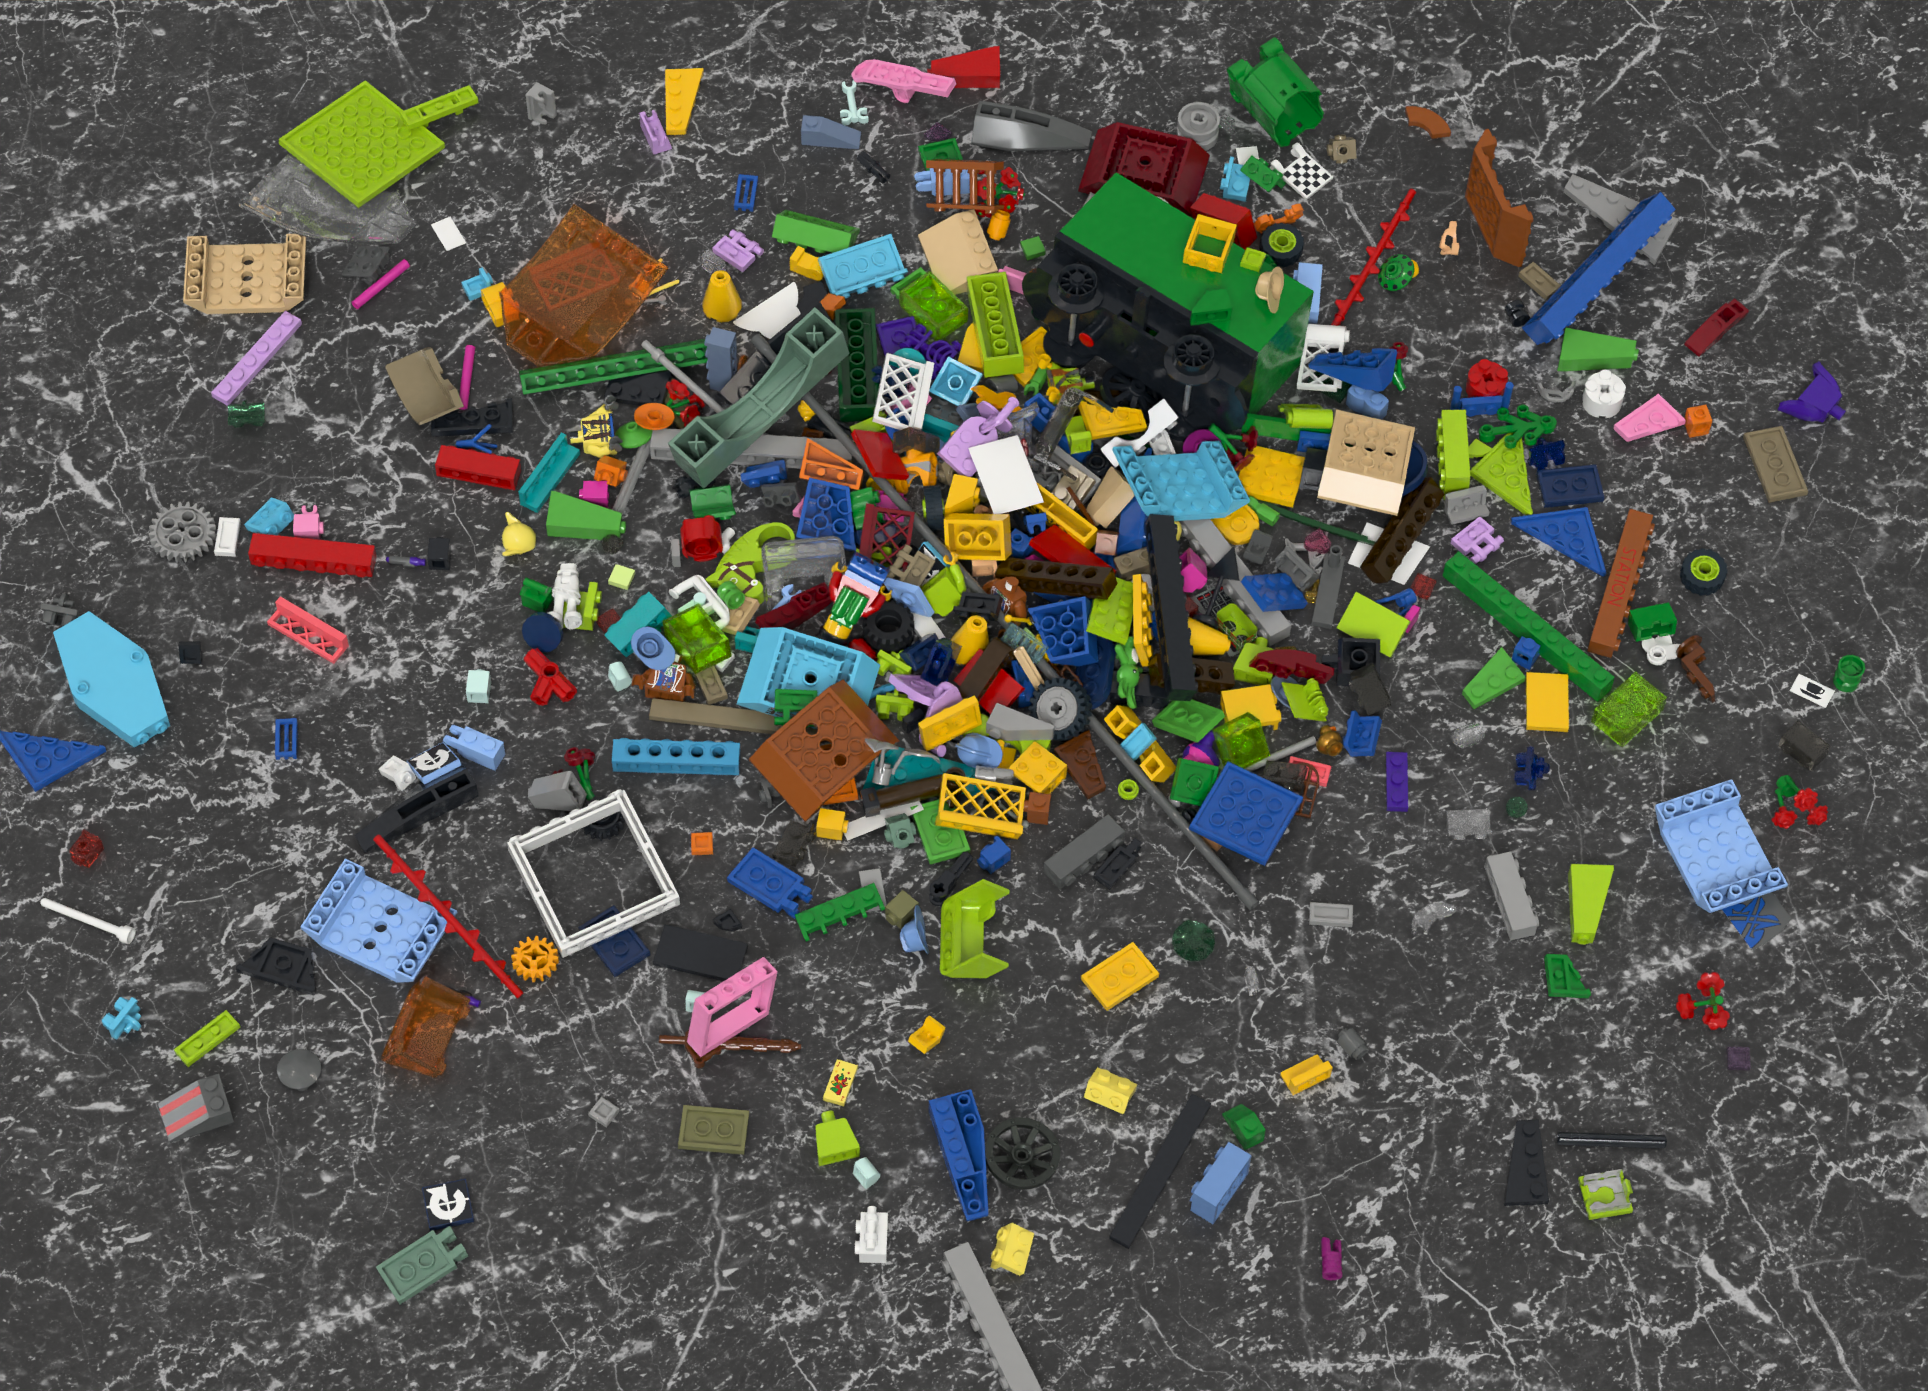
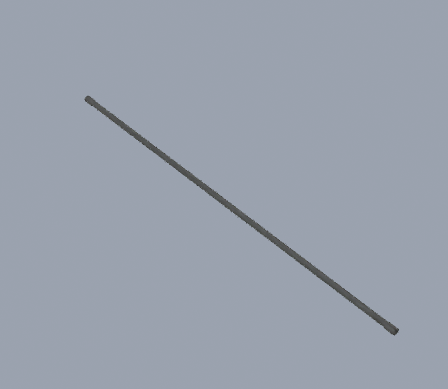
[751,334,1259,910]

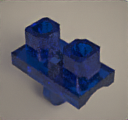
[1527,437,1565,470]
[1514,747,1550,790]

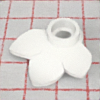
[1642,635,1680,665]

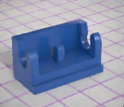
[1011,660,1035,708]

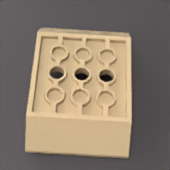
[183,233,306,314]
[1317,409,1415,516]

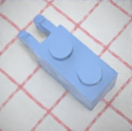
[914,168,970,196]
[443,725,505,771]

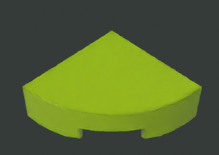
[1468,439,1492,459]

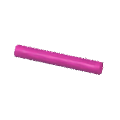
[351,259,410,309]
[459,345,475,410]

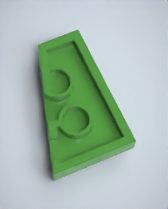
[1462,647,1526,709]

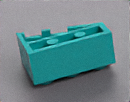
[605,592,677,657]

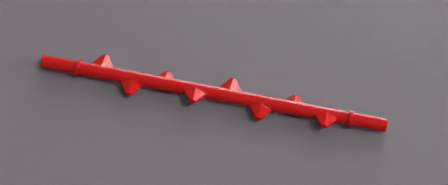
[1331,189,1416,326]
[373,834,524,999]

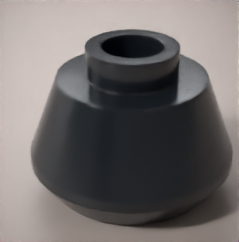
[1083,452,1110,478]

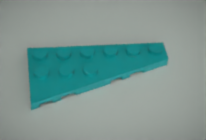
[863,747,996,796]

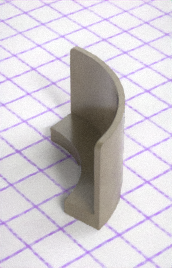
[385,347,464,425]

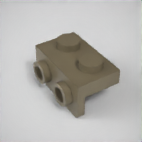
[1114,547,1150,582]

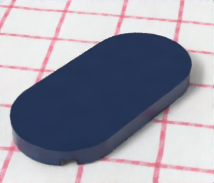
[1075,635,1116,710]

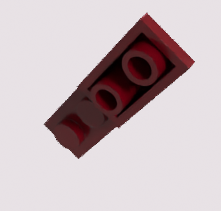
[1684,298,1749,357]
[755,582,832,630]
[1249,649,1334,685]

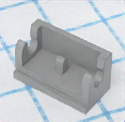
[525,82,557,124]

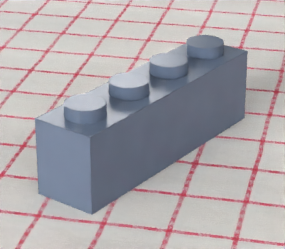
[704,327,738,391]

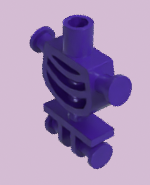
[900,324,962,380]

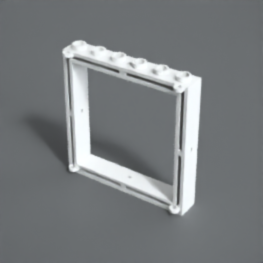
[507,789,680,958]

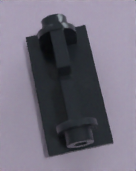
[672,475,716,499]

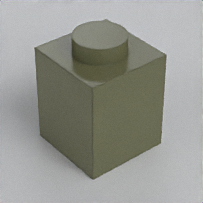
[885,890,919,929]

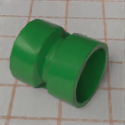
[1833,655,1865,692]

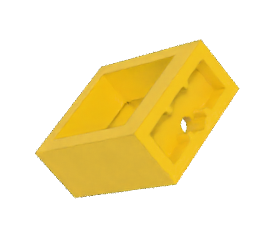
[1183,214,1237,274]

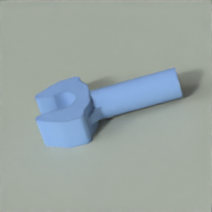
[771,584,801,611]

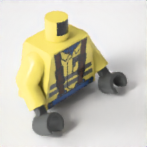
[570,395,623,458]

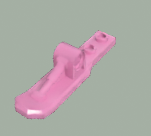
[851,59,956,103]

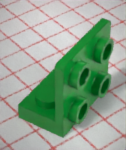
[689,484,736,520]

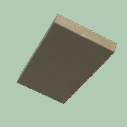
[1743,426,1808,503]

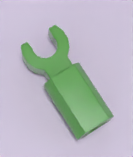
[1024,367,1047,396]
[1247,496,1280,526]

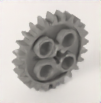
[149,502,217,563]

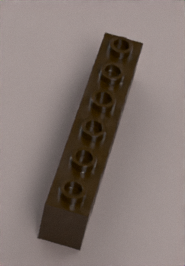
[1360,477,1445,584]
[994,558,1118,600]

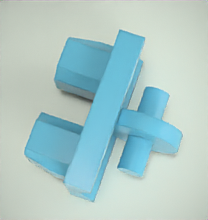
[102,997,141,1040]

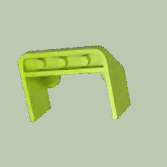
[940,879,1009,978]

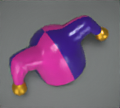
[1182,730,1226,766]

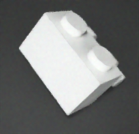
[855,1206,888,1263]

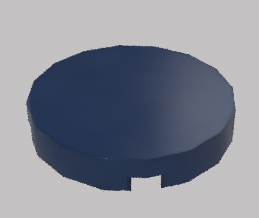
[522,612,563,652]

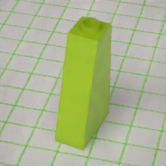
[1568,864,1614,945]

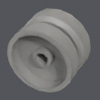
[1177,102,1220,151]

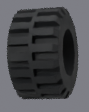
[863,600,914,654]

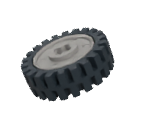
[1028,678,1092,741]

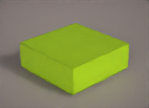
[1240,247,1266,272]

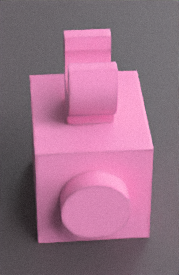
[293,505,324,540]

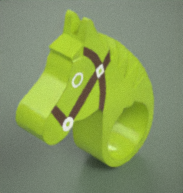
[705,522,797,604]

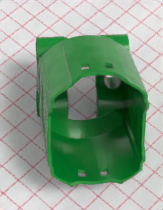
[1227,37,1324,147]

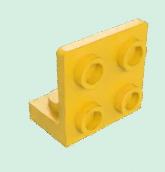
[1008,742,1067,794]

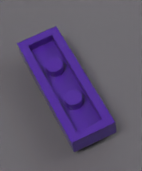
[1385,752,1408,812]

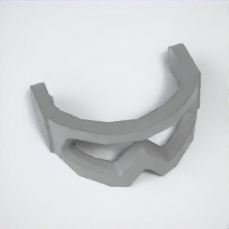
[1537,375,1576,403]

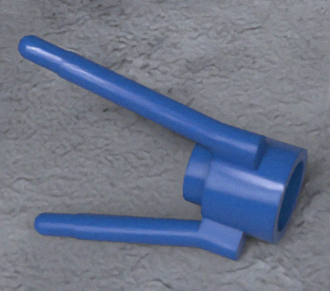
[1375,588,1417,616]

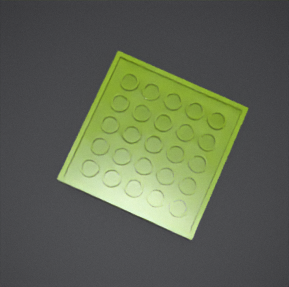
[279,81,445,208]

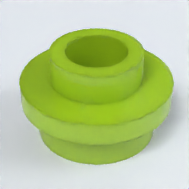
[1118,779,1139,800]

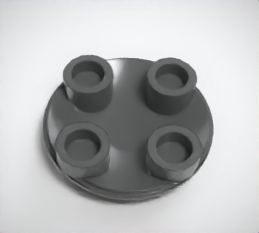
[277,1049,322,1091]

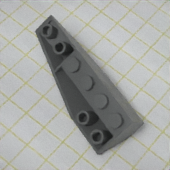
[971,100,1092,151]

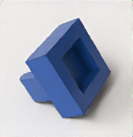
[1023,513,1047,534]

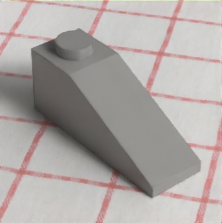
[986,703,1055,741]

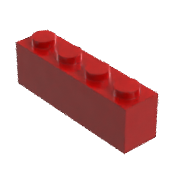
[435,445,521,490]

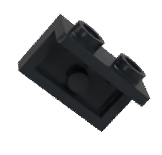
[953,591,1003,623]

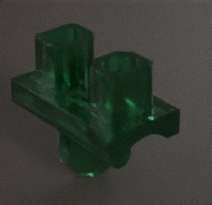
[228,400,265,428]

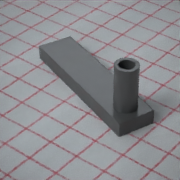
[1311,545,1345,629]

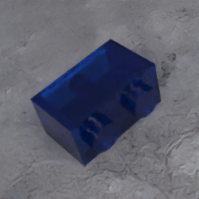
[920,638,962,686]

